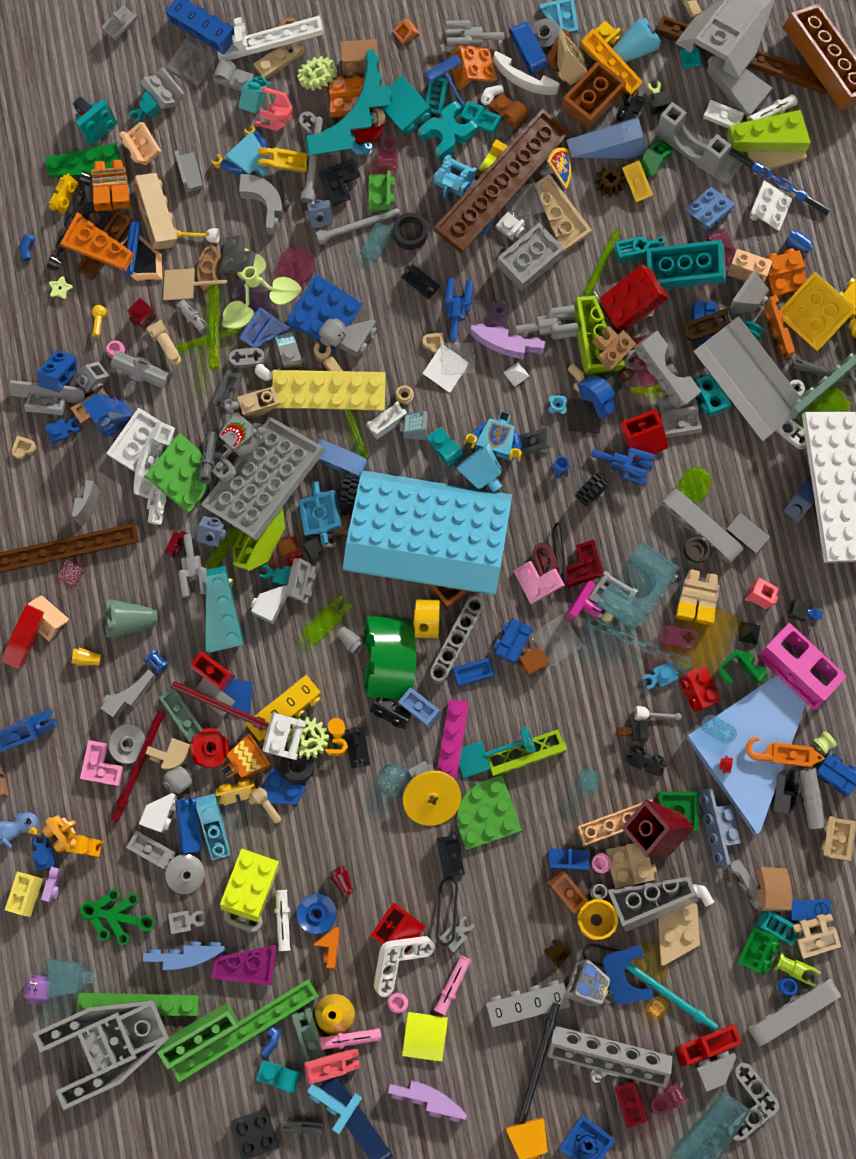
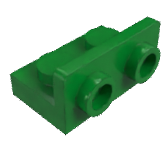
[738,927,780,976]

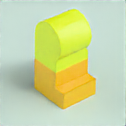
[479,139,508,172]

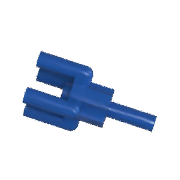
[445,278,473,341]
[591,448,654,486]

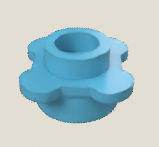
[548,395,567,414]

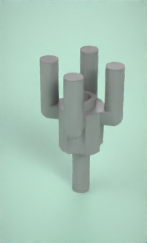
[445,20,504,54]
[516,305,578,340]
[178,534,207,598]

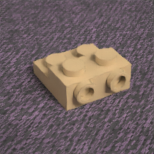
[606,843,657,889]

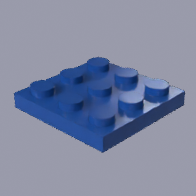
[287,274,363,351]

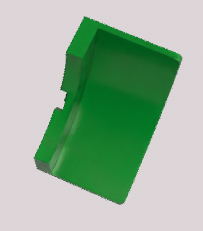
[363,616,416,699]

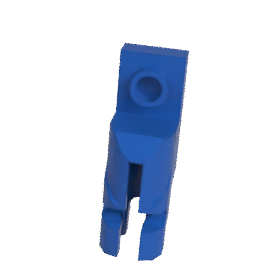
[0,709,57,752]

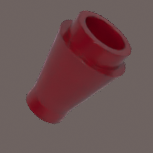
[330,865,354,897]

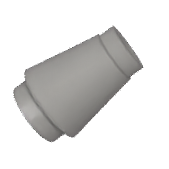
[337,627,365,655]

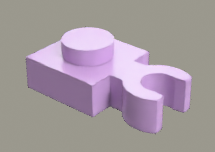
[41,867,61,902]

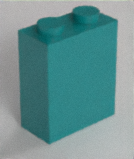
[380,75,432,136]

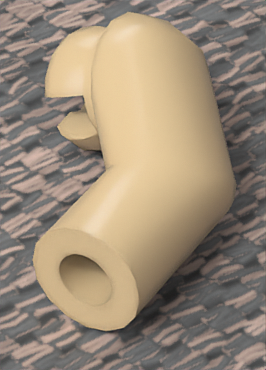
[568,364,585,392]

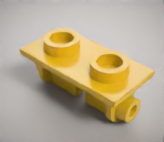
[48,173,78,215]
[216,778,256,805]

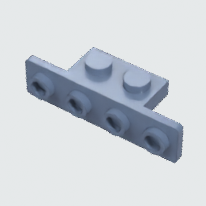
[698,788,741,869]

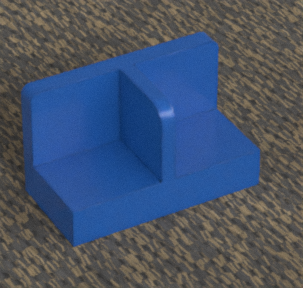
[548,848,590,871]

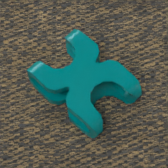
[417,101,479,160]

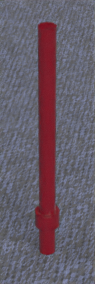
[171,681,269,731]
[111,711,165,822]

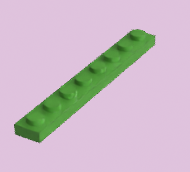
[171,979,319,1082]

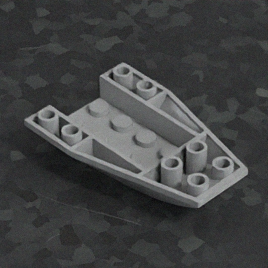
[676,0,774,79]

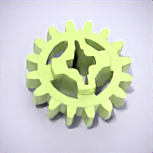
[297,56,337,91]
[287,717,329,760]

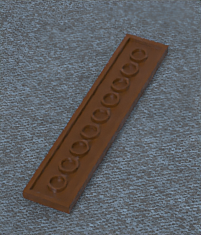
[433,109,570,254]

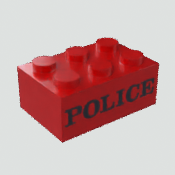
[598,265,669,332]

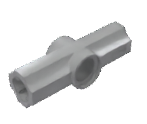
[110,351,169,388]

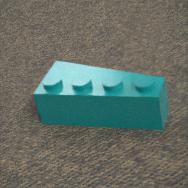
[206,566,244,653]

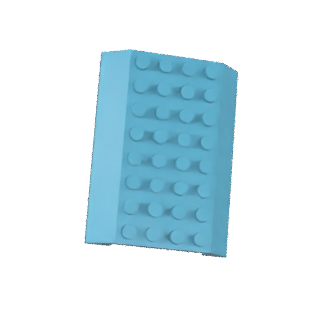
[343,470,512,595]

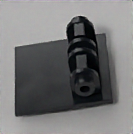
[230,1108,279,1159]

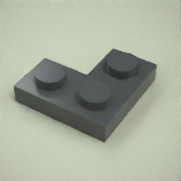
[220,235,256,274]

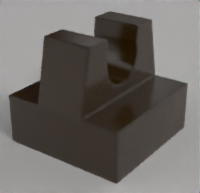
[544,939,572,967]

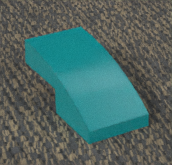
[460,101,502,134]

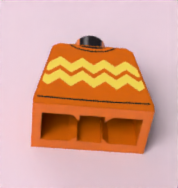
[222,733,272,779]

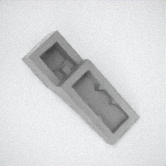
[101,670,157,719]

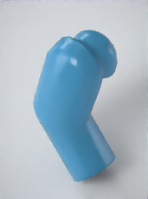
[351,142,372,156]

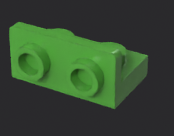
[368,171,395,212]

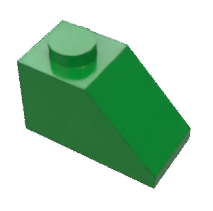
[640,140,674,176]

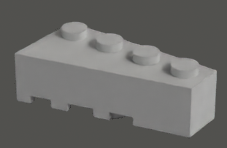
[608,877,699,932]

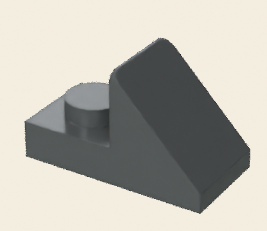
[519,427,552,454]

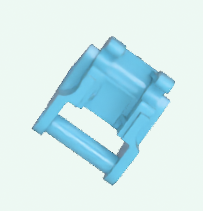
[434,155,478,198]

